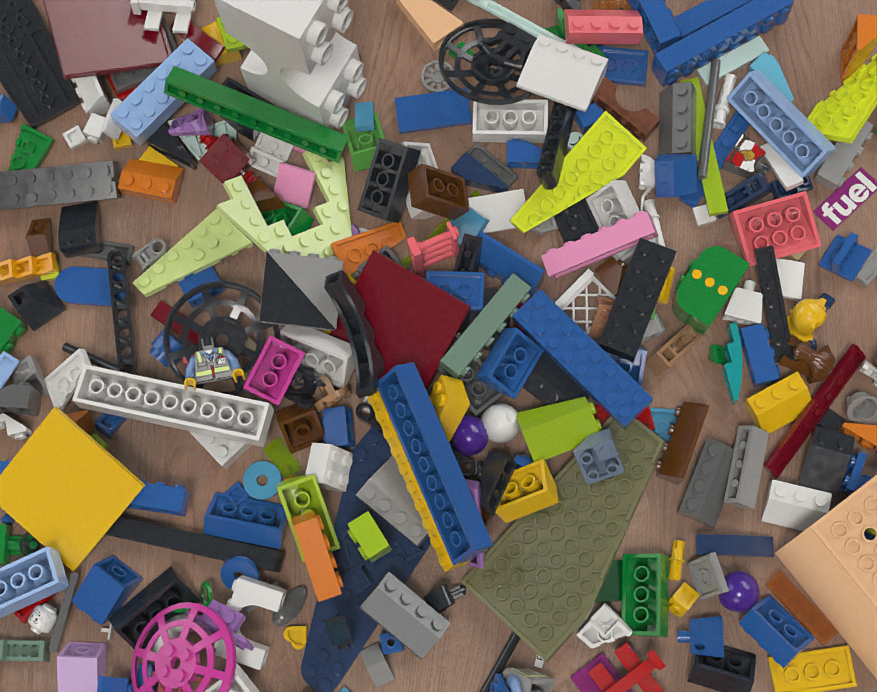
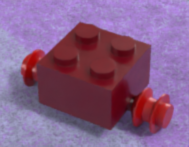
[199,130,260,187]

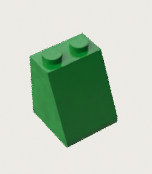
[0,307,27,354]

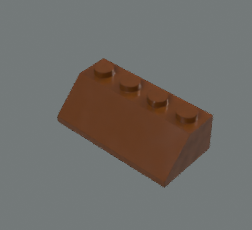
[655,401,710,485]

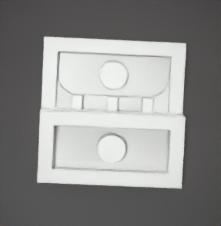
[249,132,294,178]
[760,258,805,301]

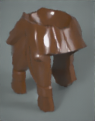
[779,335,836,384]

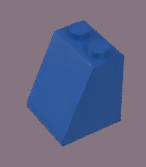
[71,555,143,625]

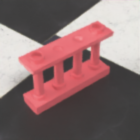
[406,221,460,278]

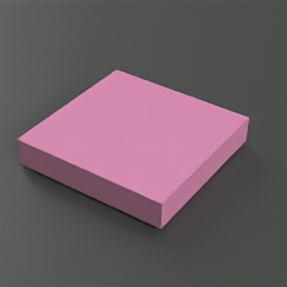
[273,162,316,209]

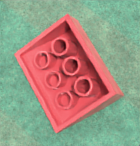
[728,191,822,266]

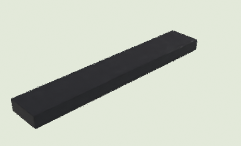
[753,246,795,363]

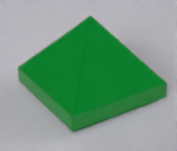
[708,344,727,365]

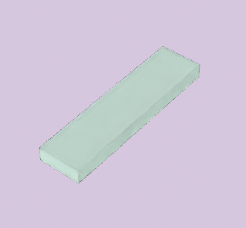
[696,36,769,87]

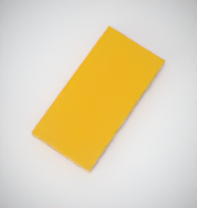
[767,645,857,692]

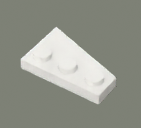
[44,348,91,411]

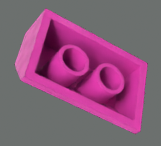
[243,335,305,406]

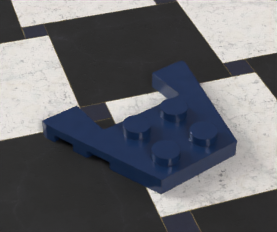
[341,512,423,595]

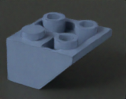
[573,428,625,485]

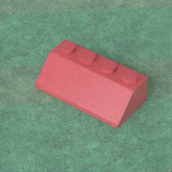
[564,9,643,44]

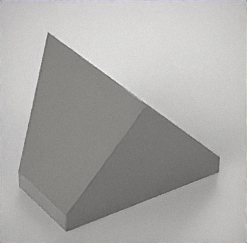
[11,355,50,396]

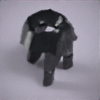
[284,366,327,409]

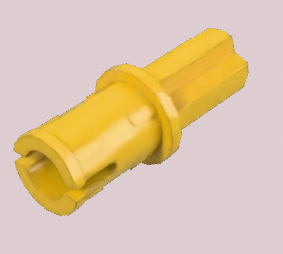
[669,540,686,581]

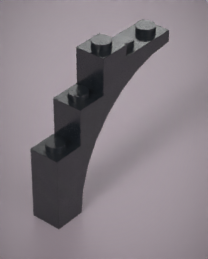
[324,270,385,399]

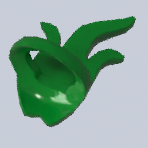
[173,581,214,613]

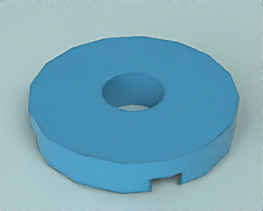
[243,461,282,500]

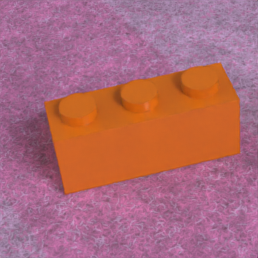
[118,158,185,204]

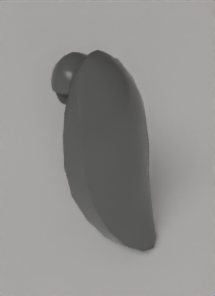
[272,587,306,626]

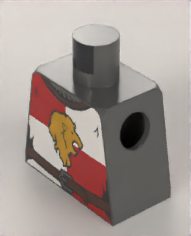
[722,134,771,179]

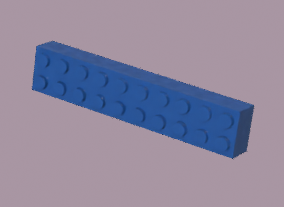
[377,362,493,565]

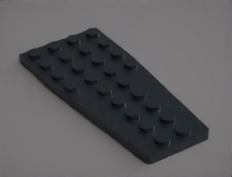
[0,0,80,129]

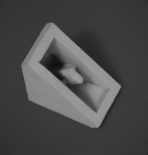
[360,642,395,688]

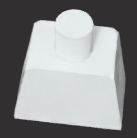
[722,280,763,326]

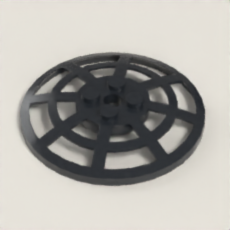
[438,19,534,105]
[163,281,280,396]

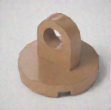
[314,375,351,413]

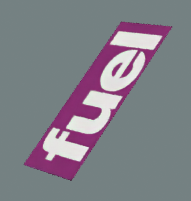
[813,167,877,231]

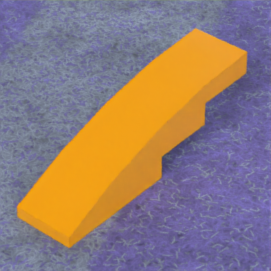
[0,252,57,285]

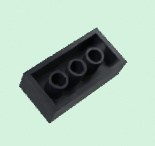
[357,138,421,223]

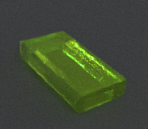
[263,438,302,478]

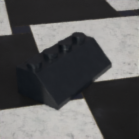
[108,566,200,649]

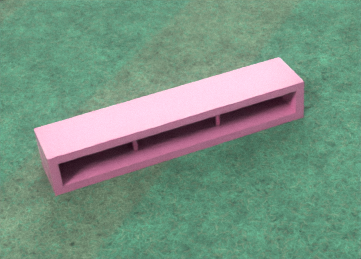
[541,211,659,280]

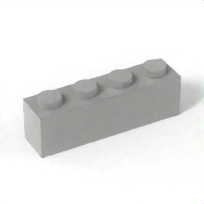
[813,121,874,191]
[724,426,769,509]

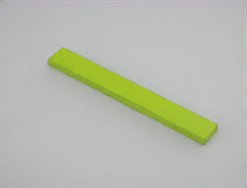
[680,77,728,217]

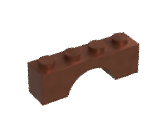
[591,76,660,142]

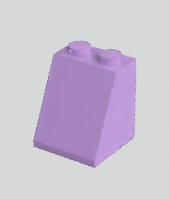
[57,641,108,692]

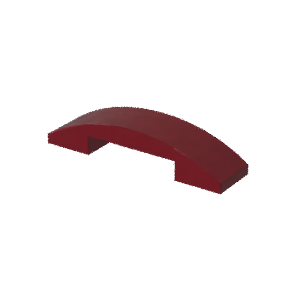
[170,19,225,63]

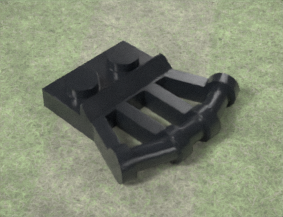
[477,22,537,72]

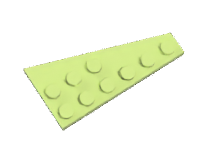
[133,209,254,297]

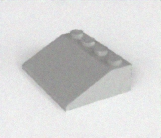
[356,456,429,548]

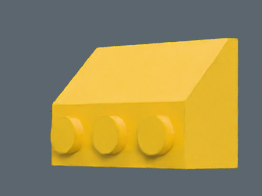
[743,371,811,434]
[495,459,559,523]

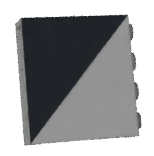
[257,249,343,331]

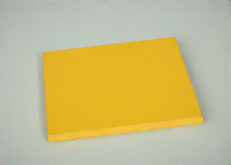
[0,406,146,572]

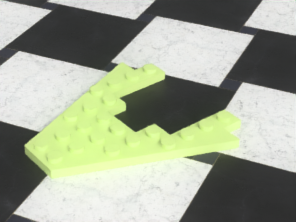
[216,151,357,282]

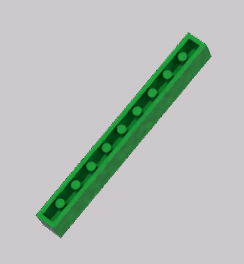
[164,66,349,163]

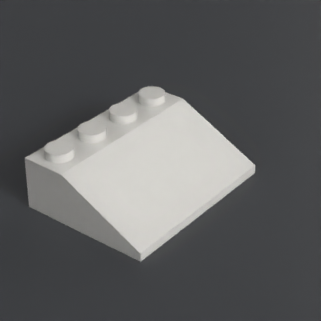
[516,34,609,112]

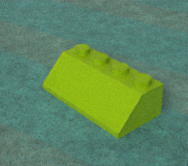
[275,474,340,562]

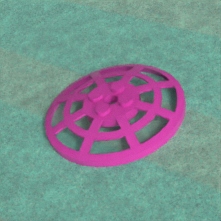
[131,602,236,692]

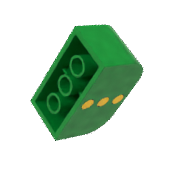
[672,246,750,336]

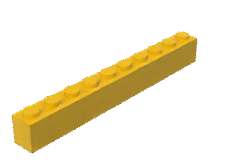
[368,388,473,572]

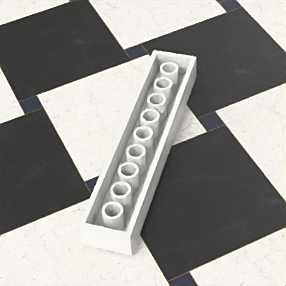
[72,364,274,447]

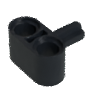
[424,584,466,613]

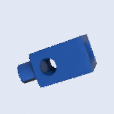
[677,616,724,657]

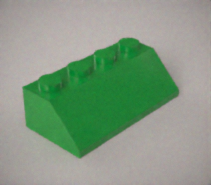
[622,553,669,638]

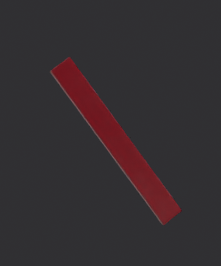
[763,344,866,479]

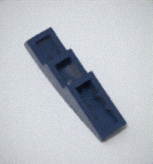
[695,534,774,557]

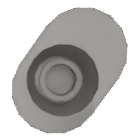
[846,392,877,425]

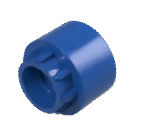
[150,329,182,367]

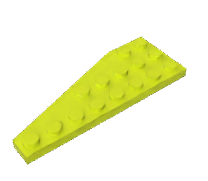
[807,54,877,144]
[509,111,647,234]

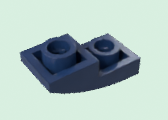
[770,176,814,199]

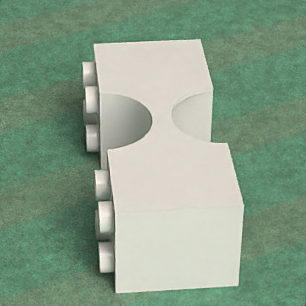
[214,0,367,129]

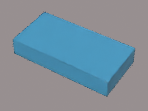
[355,102,374,132]

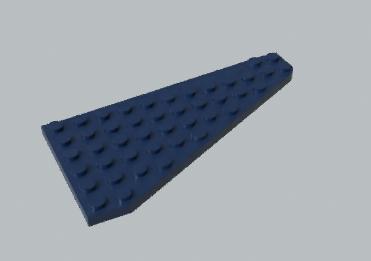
[301,427,431,692]

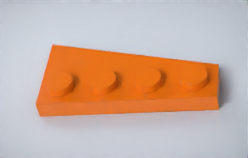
[330,221,407,275]

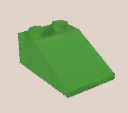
[342,112,385,172]

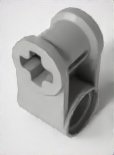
[132,238,170,273]
[641,313,667,344]

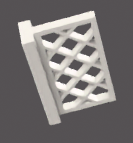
[555,269,616,335]

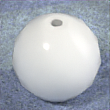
[481,403,520,443]

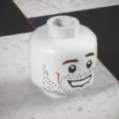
[28,603,58,635]

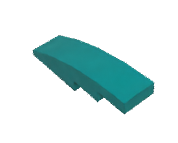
[721,322,743,405]

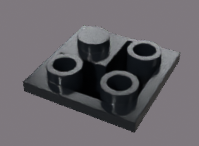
[8,280,65,331]

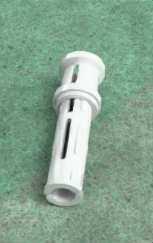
[713,74,737,129]

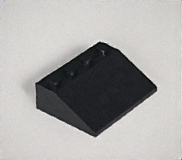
[522,342,591,406]

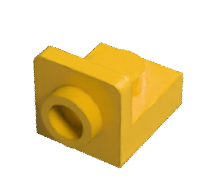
[668,582,700,618]

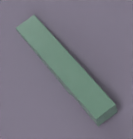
[0,640,51,662]

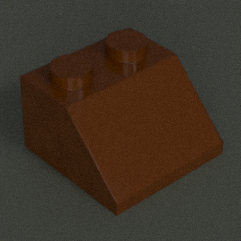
[275,398,325,454]

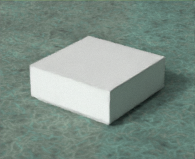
[62,125,88,151]
[692,204,716,227]

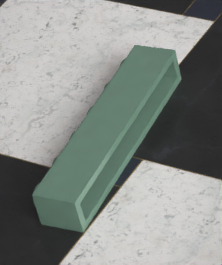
[439,273,531,379]

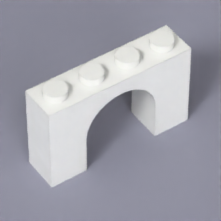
[214,575,288,670]

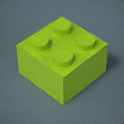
[347,511,392,563]

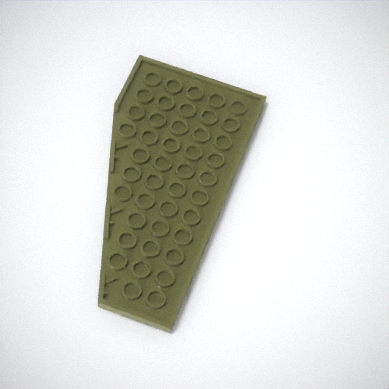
[461,417,665,663]

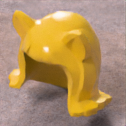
[787,298,827,342]

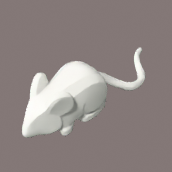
[639,154,655,211]

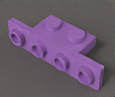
[185,600,254,651]

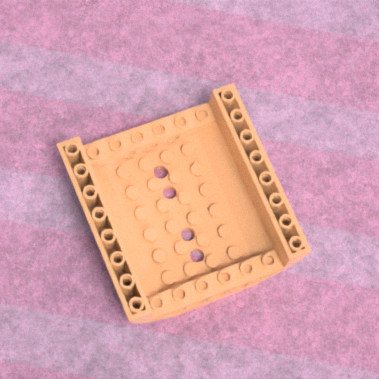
[775,475,877,679]

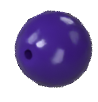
[450,415,489,456]
[718,571,760,613]

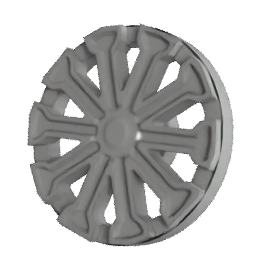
[421,60,455,93]

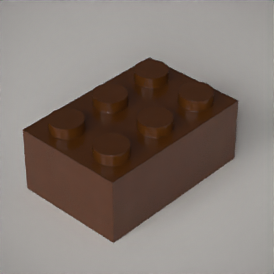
[407,163,469,220]

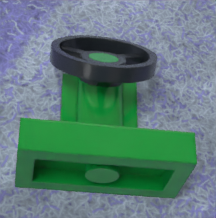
[0,524,45,566]

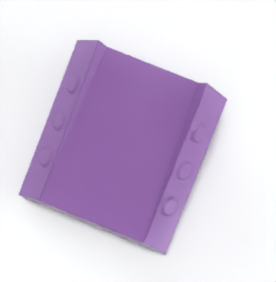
[168,108,215,136]

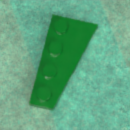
[8,124,55,171]

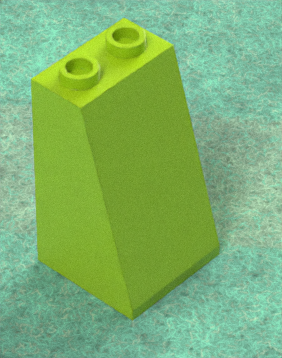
[516,397,602,462]

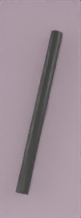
[697,59,721,179]

